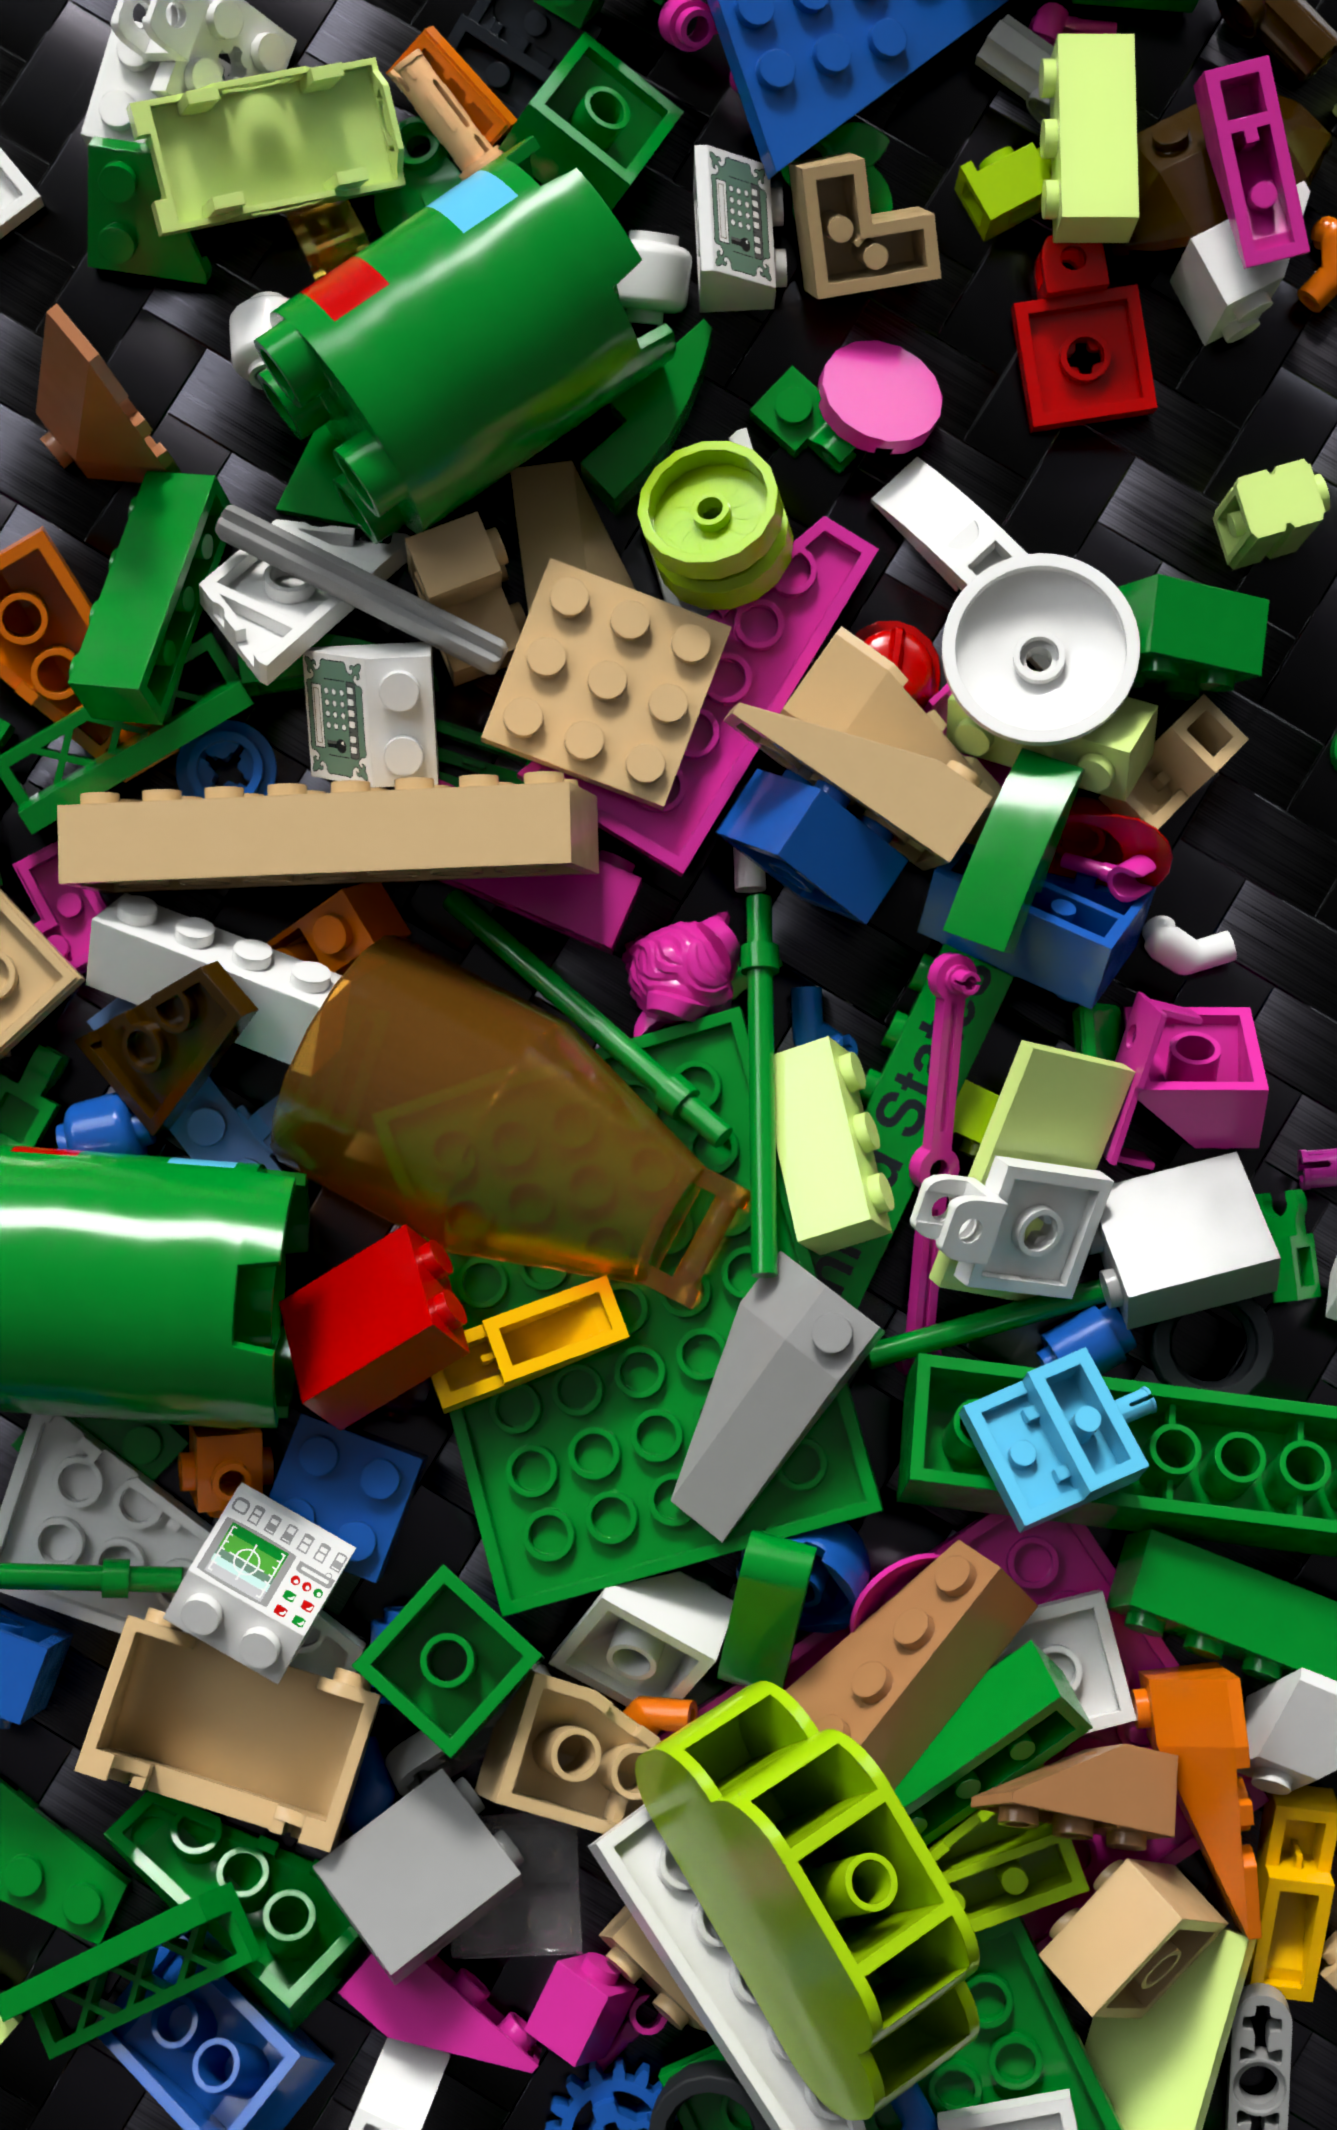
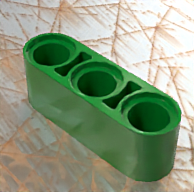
[717,1529,817,1689]

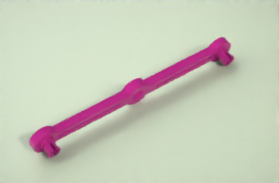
[894,952,981,1376]

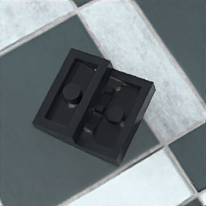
[446,0,607,119]

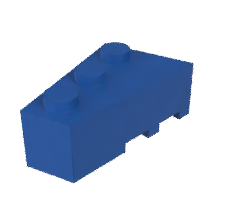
[917,842,1156,1010]

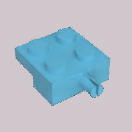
[959,1347,1157,1533]

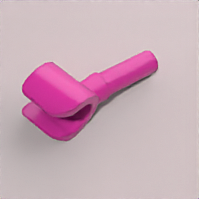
[1029,2,1117,46]
[1060,852,1156,902]
[596,1992,667,2072]

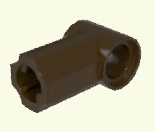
[1216,0,1337,84]

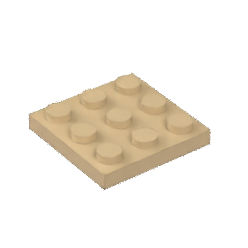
[481,558,732,811]

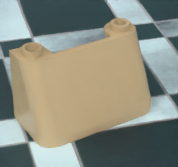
[74,1607,382,1853]

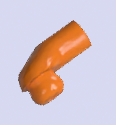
[1297,216,1337,313]
[623,1696,698,1735]

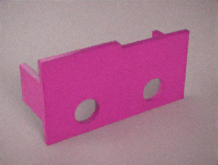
[1102,992,1203,1170]

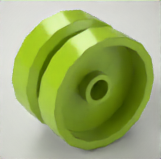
[637,441,794,610]

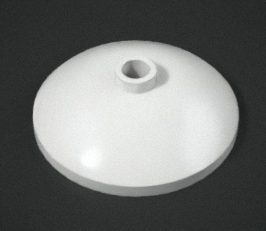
[942,553,1140,746]

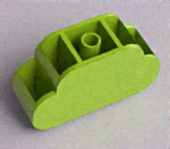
[635,1681,980,2121]

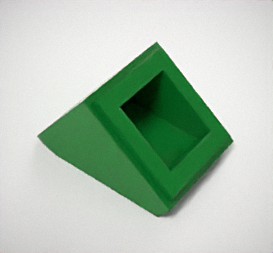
[1072,1003,1123,1062]

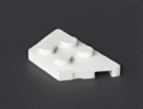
[199,519,410,686]

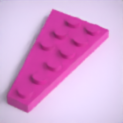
[517,516,879,877]

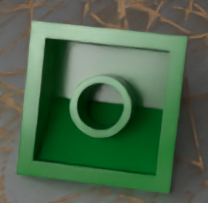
[498,31,684,211]

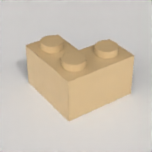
[788,152,941,299]
[405,511,527,687]

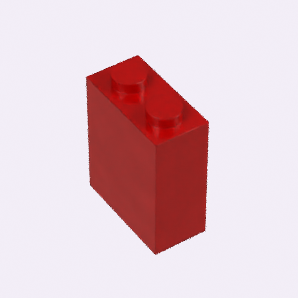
[279,1224,470,1431]

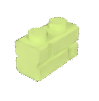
[1213,458,1330,570]

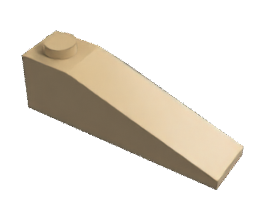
[780,626,1002,845]

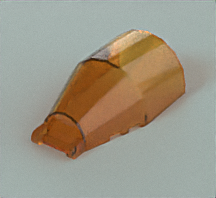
[270,935,750,1310]

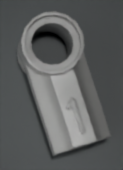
[975,14,1054,124]

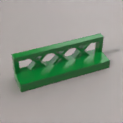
[0,631,254,835]
[0,1882,263,2060]

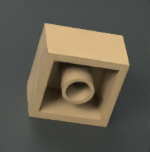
[1038,1858,1229,2018]

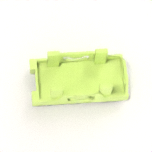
[126,57,406,237]

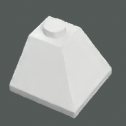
[548,1571,733,1706]
[1237,1668,1337,1795]

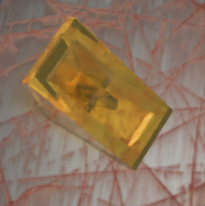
[285,199,370,282]

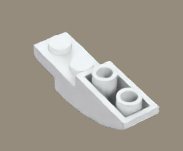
[871,457,1050,672]

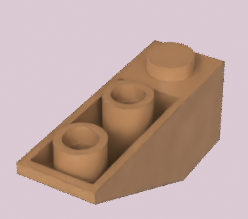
[971,1744,1178,1851]

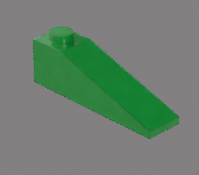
[103,1791,365,2033]

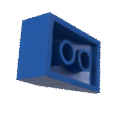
[98,1933,335,2130]

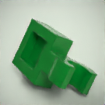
[749,365,857,475]
[0,1044,71,1147]
[1255,1189,1321,1303]

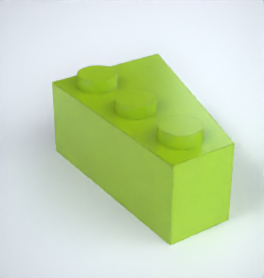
[927,1764,1090,1933]

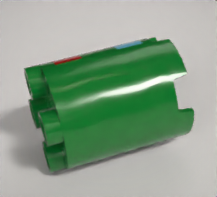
[254,136,676,544]
[0,1145,310,1429]

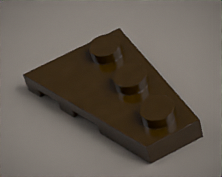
[74,961,259,1137]

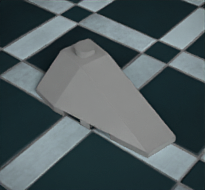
[670,1251,885,1543]

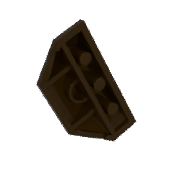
[1102,95,1332,258]

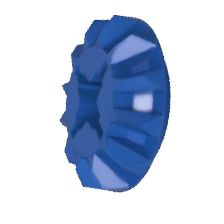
[176,720,279,799]

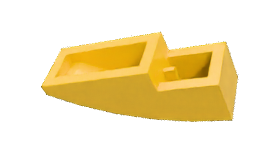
[431,1275,630,1414]
[1246,1785,1337,2002]

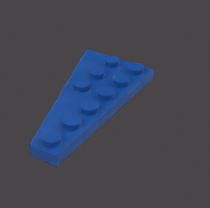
[707,0,1010,180]

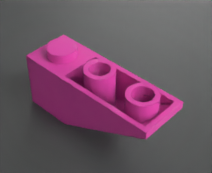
[338,1950,541,2073]

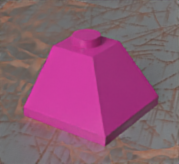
[1123,1007,1269,1149]

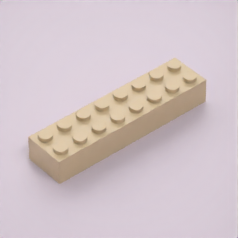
[57,771,599,894]

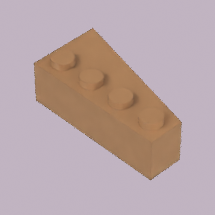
[785,1539,1038,1790]

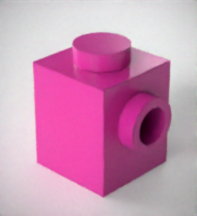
[524,1952,639,2067]

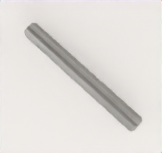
[215,505,508,675]

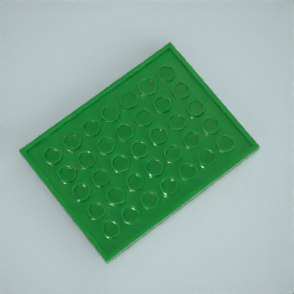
[372,1006,884,1617]

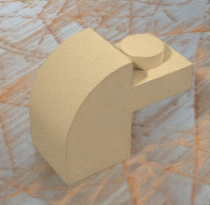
[1098,694,1249,829]

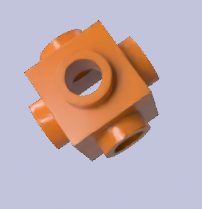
[178,1426,274,1518]

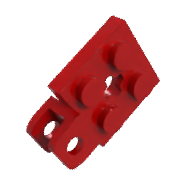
[1011,235,1158,433]

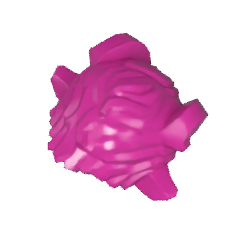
[622,911,741,1037]

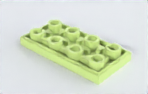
[928,1040,1136,1301]
[1085,1927,1257,2130]

